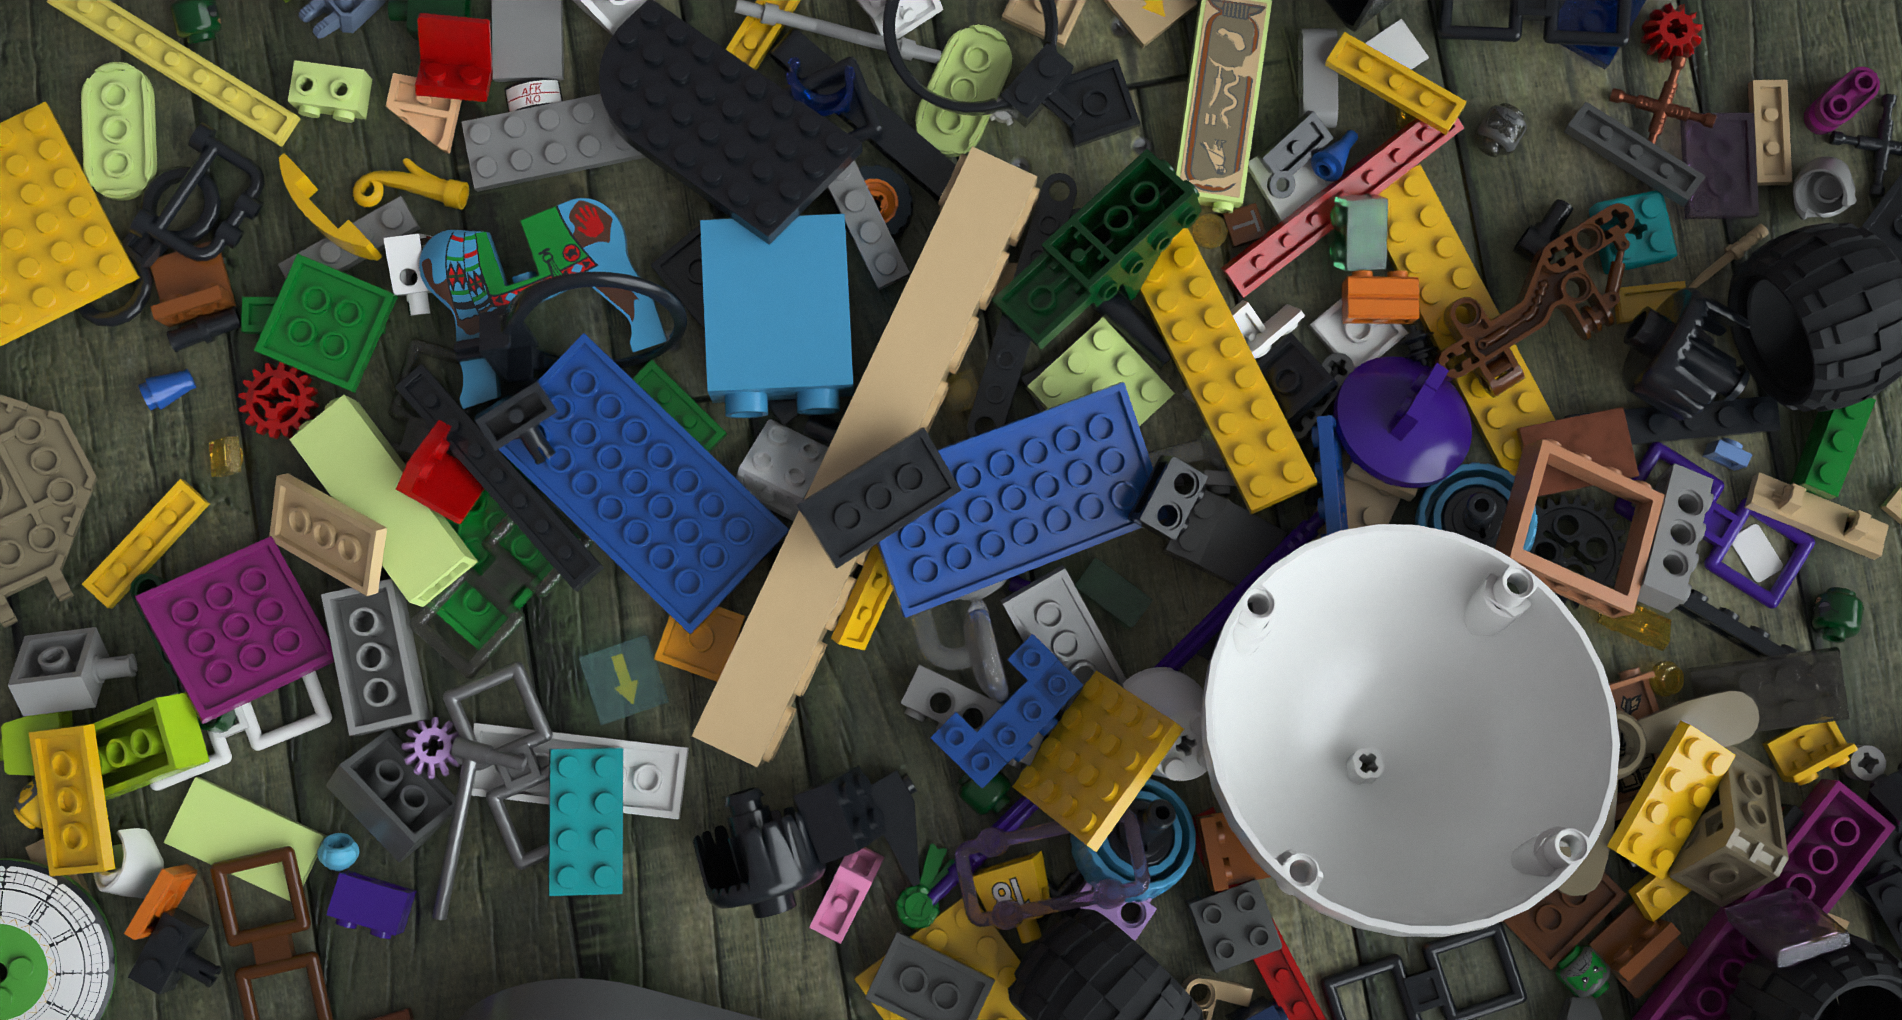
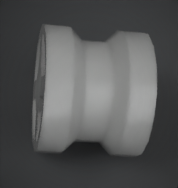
[1840,745,1886,781]

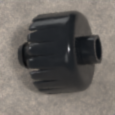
[1622,288,1750,421]
[693,787,827,918]

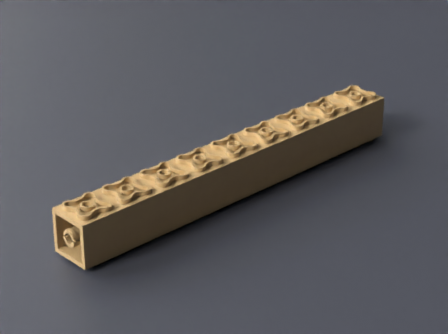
[692,146,1040,768]

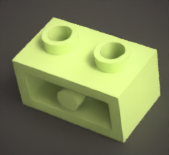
[288,60,373,123]

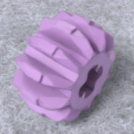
[402,717,460,779]

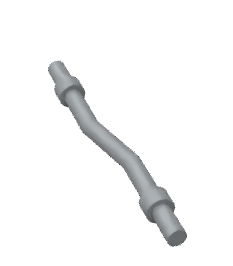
[734,0,941,64]

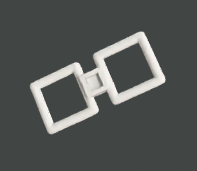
[150,671,332,791]

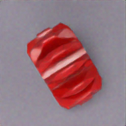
[1640,3,1703,63]

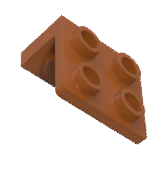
[150,241,237,327]
[1195,812,1271,892]

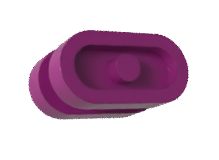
[1804,67,1880,135]

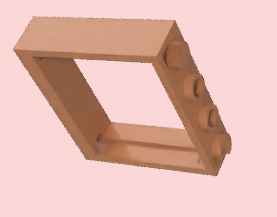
[1495,438,1665,618]

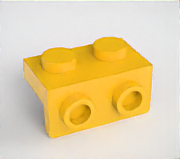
[1762,711,1858,785]

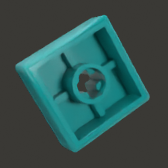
[1589,190,1678,274]

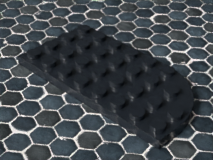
[599,0,863,245]

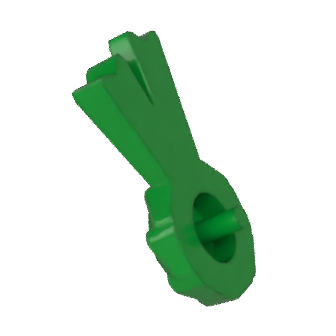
[895,843,955,930]

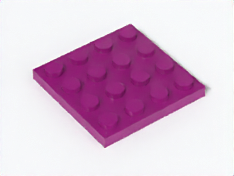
[135,536,334,724]

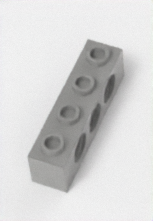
[1637,463,1714,613]
[901,665,1044,769]

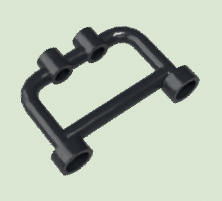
[129,122,265,261]

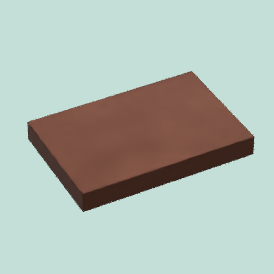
[1516,407,1639,497]

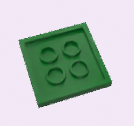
[254,253,398,393]

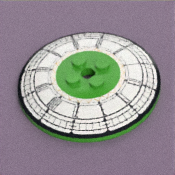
[0,858,117,1020]

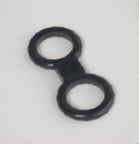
[77,166,221,327]

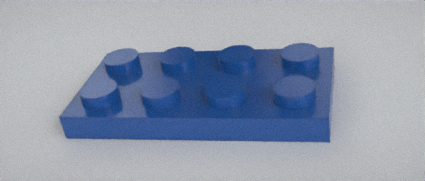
[1312,415,1349,538]

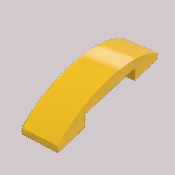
[279,153,383,261]

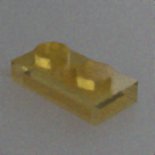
[1597,604,1671,651]

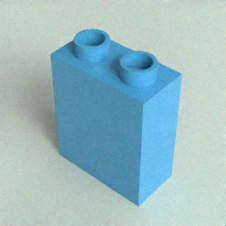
[700,214,854,418]

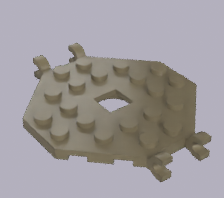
[0,395,97,628]

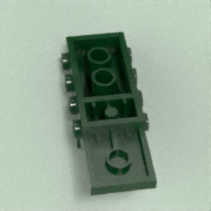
[992,149,1202,350]

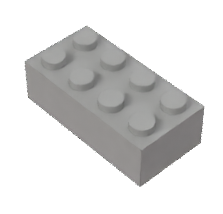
[321,579,430,736]

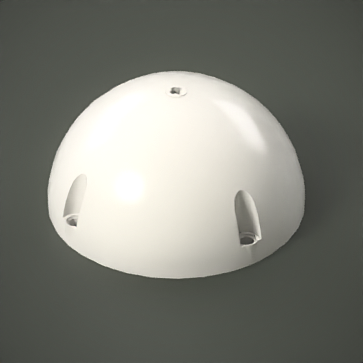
[1201,524,1620,937]

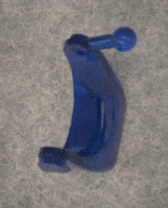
[787,57,855,116]

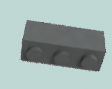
[325,729,456,863]

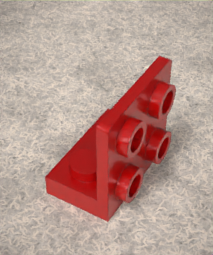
[415,13,493,102]
[396,420,485,524]

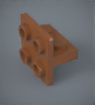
[1587,901,1688,998]

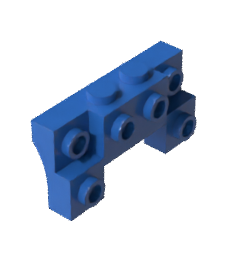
[930,634,1083,789]

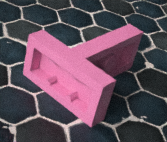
[809,847,884,944]

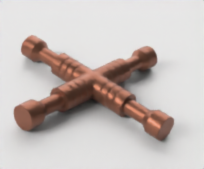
[1609,55,1717,144]

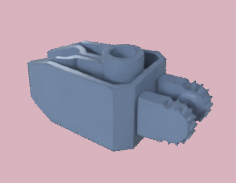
[298,0,386,39]

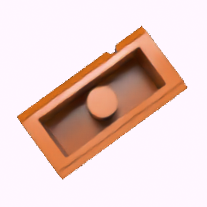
[1342,270,1419,324]

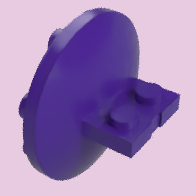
[1333,356,1472,488]

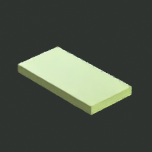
[163,777,327,902]

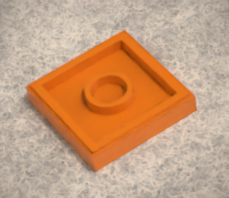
[124,864,198,940]

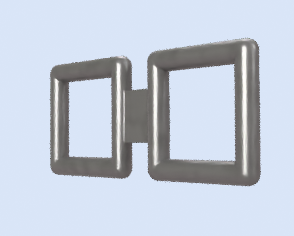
[443,662,553,870]

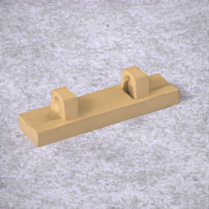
[1745,472,1889,560]

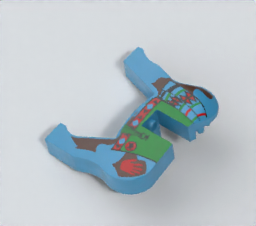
[419,198,668,409]

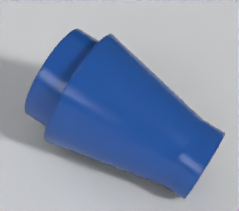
[138,368,197,410]

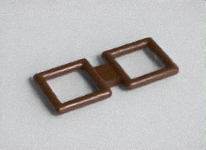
[210,846,333,1020]

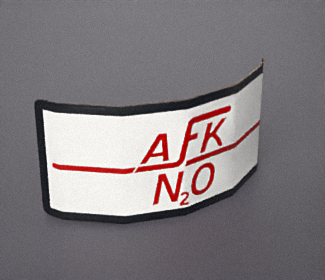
[505,78,563,112]

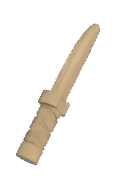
[1689,224,1769,288]

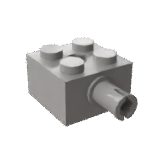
[8,627,137,716]

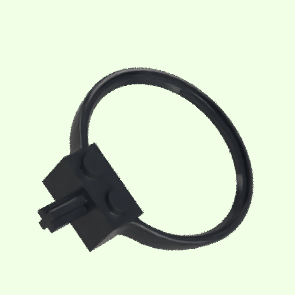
[883,0,1083,128]
[454,272,687,385]

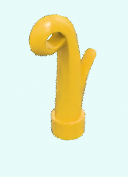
[353,158,469,210]

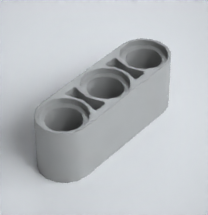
[1298,28,1338,128]

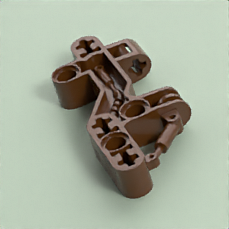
[1432,203,1635,398]

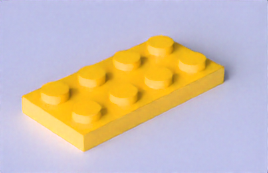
[1607,720,1736,880]
[29,724,115,876]

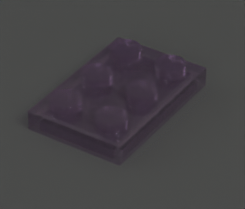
[1680,113,1759,219]
[1725,886,1851,968]

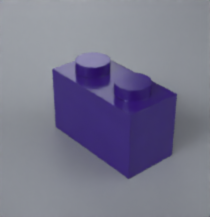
[326,870,417,939]

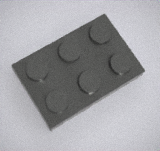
[865,931,995,1020]

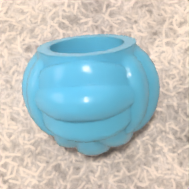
[317,833,359,872]

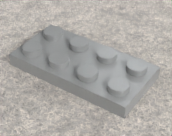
[1000,565,1127,714]

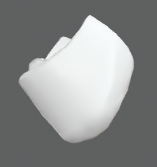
[93,828,164,899]

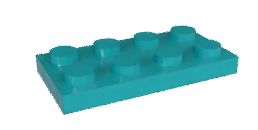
[548,748,623,896]

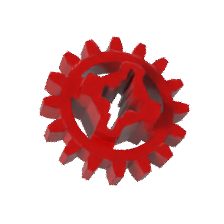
[238,362,319,439]

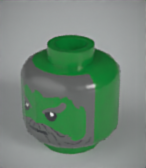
[1556,945,1611,998]

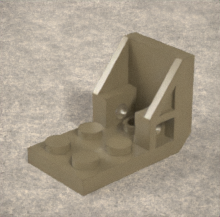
[1669,745,1789,907]

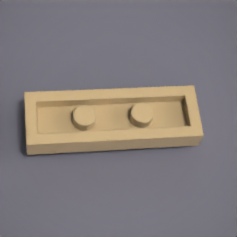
[1748,80,1792,186]

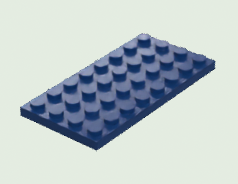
[484,333,789,634]
[877,382,1168,618]

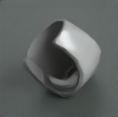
[1793,156,1857,220]

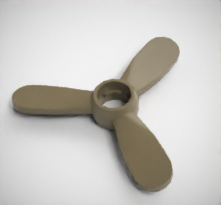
[1557,690,1759,896]

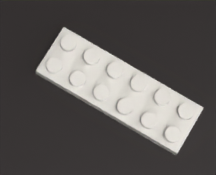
[471,723,689,819]

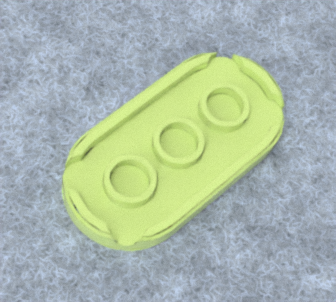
[915,24,1012,157]
[81,62,157,201]

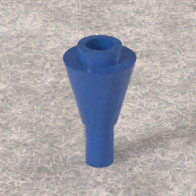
[1311,130,1358,182]

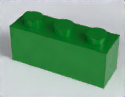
[1790,398,1876,500]

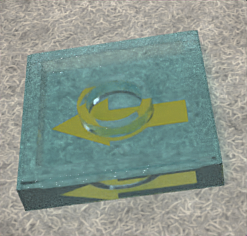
[579,635,670,725]

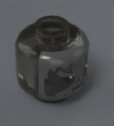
[1474,103,1527,157]

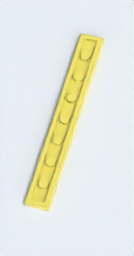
[47,0,301,147]

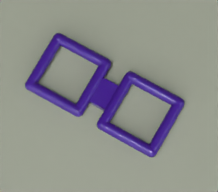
[1614,442,1815,609]

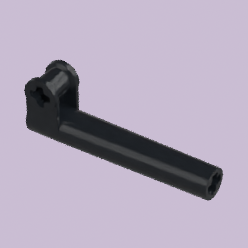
[1070,208,1172,369]

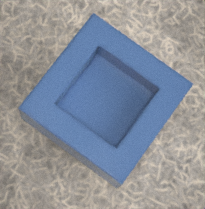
[1703,438,1752,471]

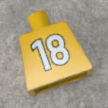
[970,851,1052,943]

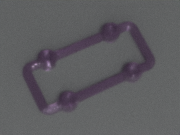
[955,809,1150,930]

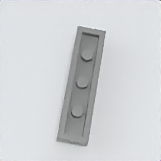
[828,160,910,291]
[278,196,421,278]

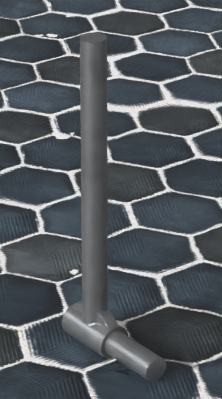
[432,737,527,920]

